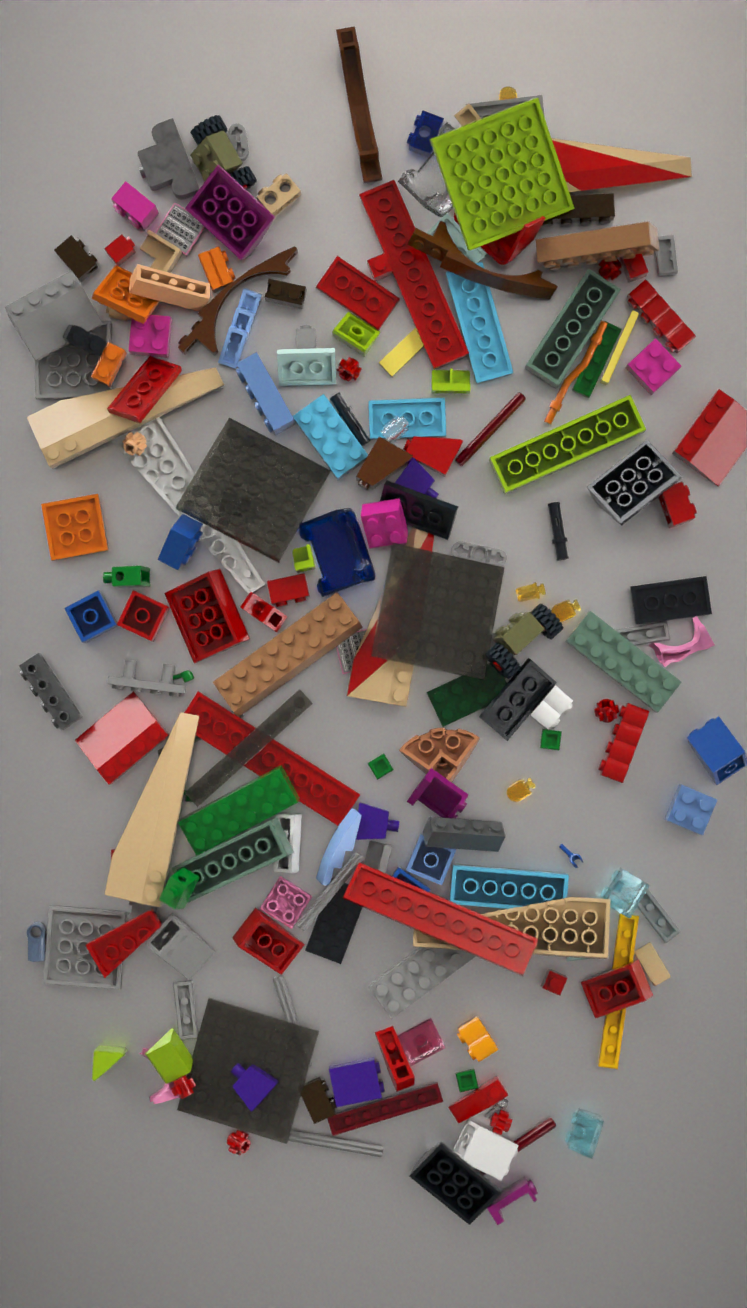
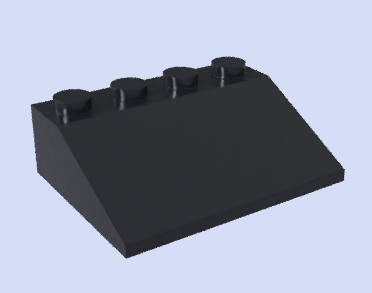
[587,440,683,526]
[409,1142,503,1225]

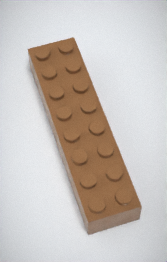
[213,592,363,717]

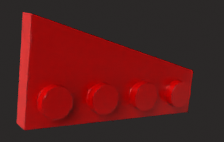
[85,908,162,978]

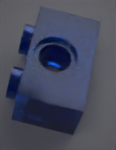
[407,110,444,158]

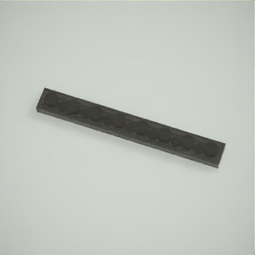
[185,689,313,807]

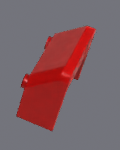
[454,213,546,265]

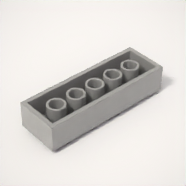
[369,947,476,1019]

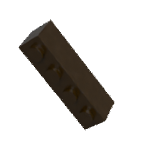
[542,193,615,227]

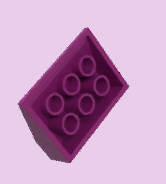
[185,165,275,260]

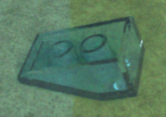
[601,868,650,919]

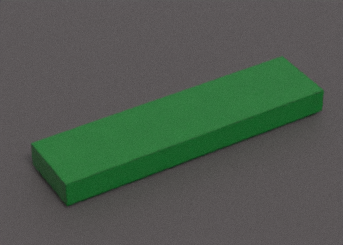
[572,321,622,398]

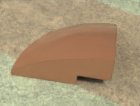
[399,727,480,782]

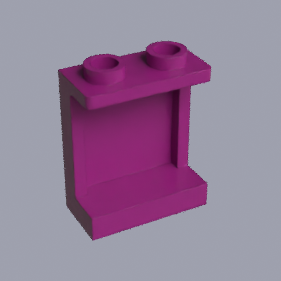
[407,768,469,818]
[487,1176,538,1225]

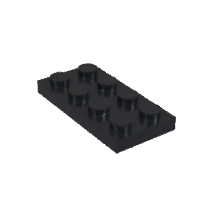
[380,480,458,540]
[630,576,712,625]
[479,658,557,741]
[305,878,362,964]

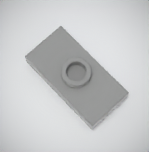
[655,235,678,276]

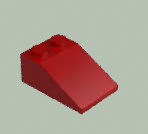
[232,908,305,975]
[581,959,653,1018]

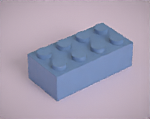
[236,352,295,435]

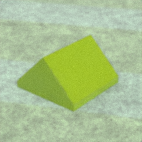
[332,312,380,357]
[145,1028,194,1084]
[92,1046,128,1081]

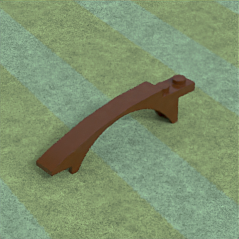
[336,26,382,183]
[407,220,558,300]
[178,246,298,356]

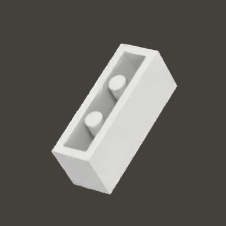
[273,813,302,873]

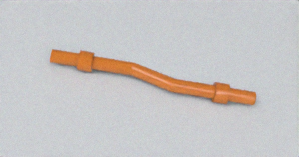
[544,320,608,425]

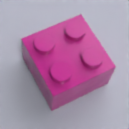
[111,181,159,231]
[128,315,172,358]
[625,338,682,395]
[361,498,408,549]

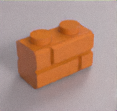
[198,247,236,293]
[91,342,127,388]

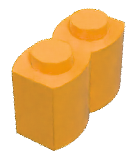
[457,1016,498,1062]

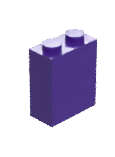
[329,1057,385,1107]

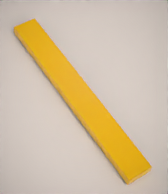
[598,913,639,1069]

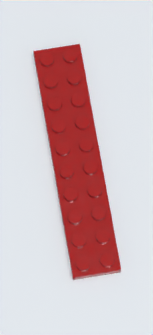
[359,180,469,369]
[184,691,360,826]
[343,862,538,976]

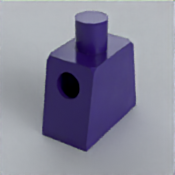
[395,458,439,498]
[356,802,399,840]
[230,1063,279,1111]

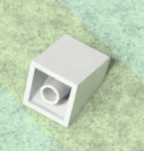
[453,1119,519,1181]

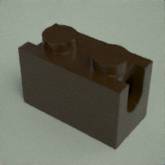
[54,235,98,282]
[265,279,307,309]
[298,1076,337,1124]

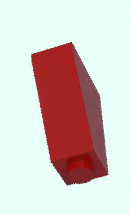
[403,436,463,477]

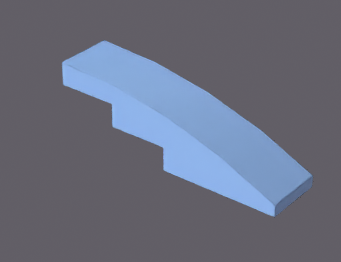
[218,288,263,369]
[316,808,362,886]

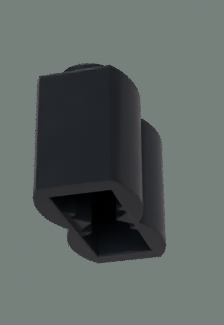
[63,325,107,356]

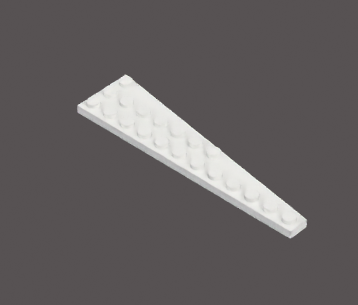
[111,417,265,594]

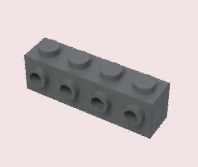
[19,653,83,730]
[423,817,506,852]

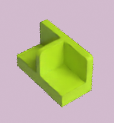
[432,368,470,394]
[292,544,316,573]

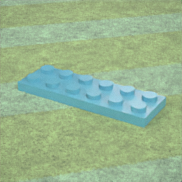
[445,261,514,384]

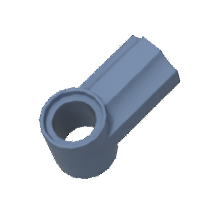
[26,922,46,962]

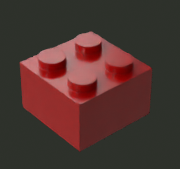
[658,481,697,528]
[117,590,170,642]

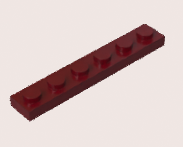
[327,1082,443,1136]

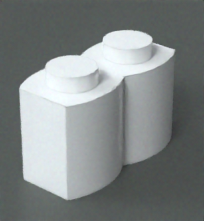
[530,685,573,729]

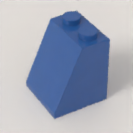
[687,717,747,785]

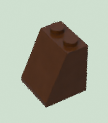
[356,437,413,490]

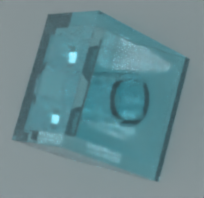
[565,1108,604,1159]

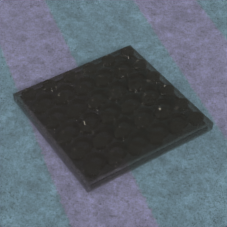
[176,417,331,563]
[371,543,504,680]
[177,998,319,1144]

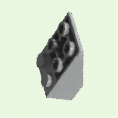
[145,913,216,980]

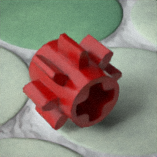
[598,258,622,281]
[336,357,362,382]
[594,699,619,723]
[171,1075,196,1099]
[489,1109,512,1135]
[227,1130,251,1156]

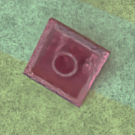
[397,1018,446,1066]

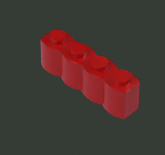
[627,279,696,353]
[598,703,650,783]

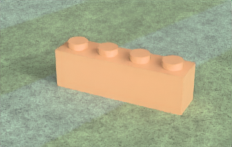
[129,264,210,312]

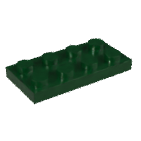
[426,663,507,727]

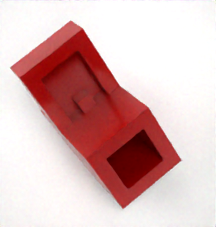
[240,592,288,632]

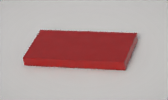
[316,256,400,331]
[107,356,182,423]

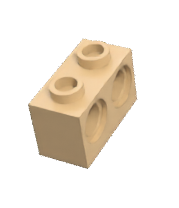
[257,173,301,216]

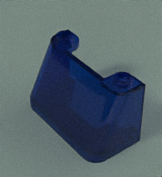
[298,508,375,597]

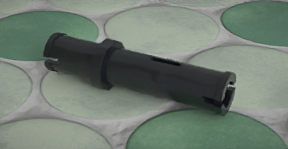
[330,392,371,446]
[548,502,569,561]

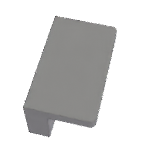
[364,841,392,874]

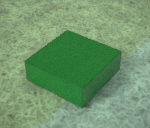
[540,729,562,750]
[368,754,394,780]
[456,1069,478,1092]

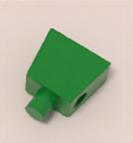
[103,566,150,588]
[159,867,200,910]

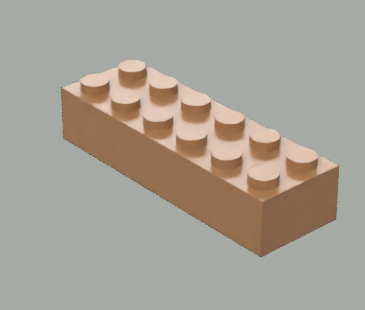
[536,221,659,270]

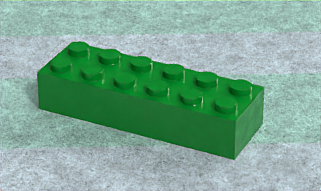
[178,765,300,856]

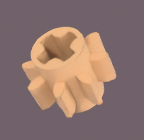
[122,432,147,456]

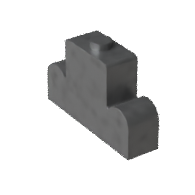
[137,118,199,200]

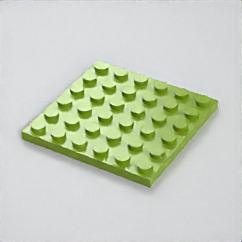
[430,97,574,250]

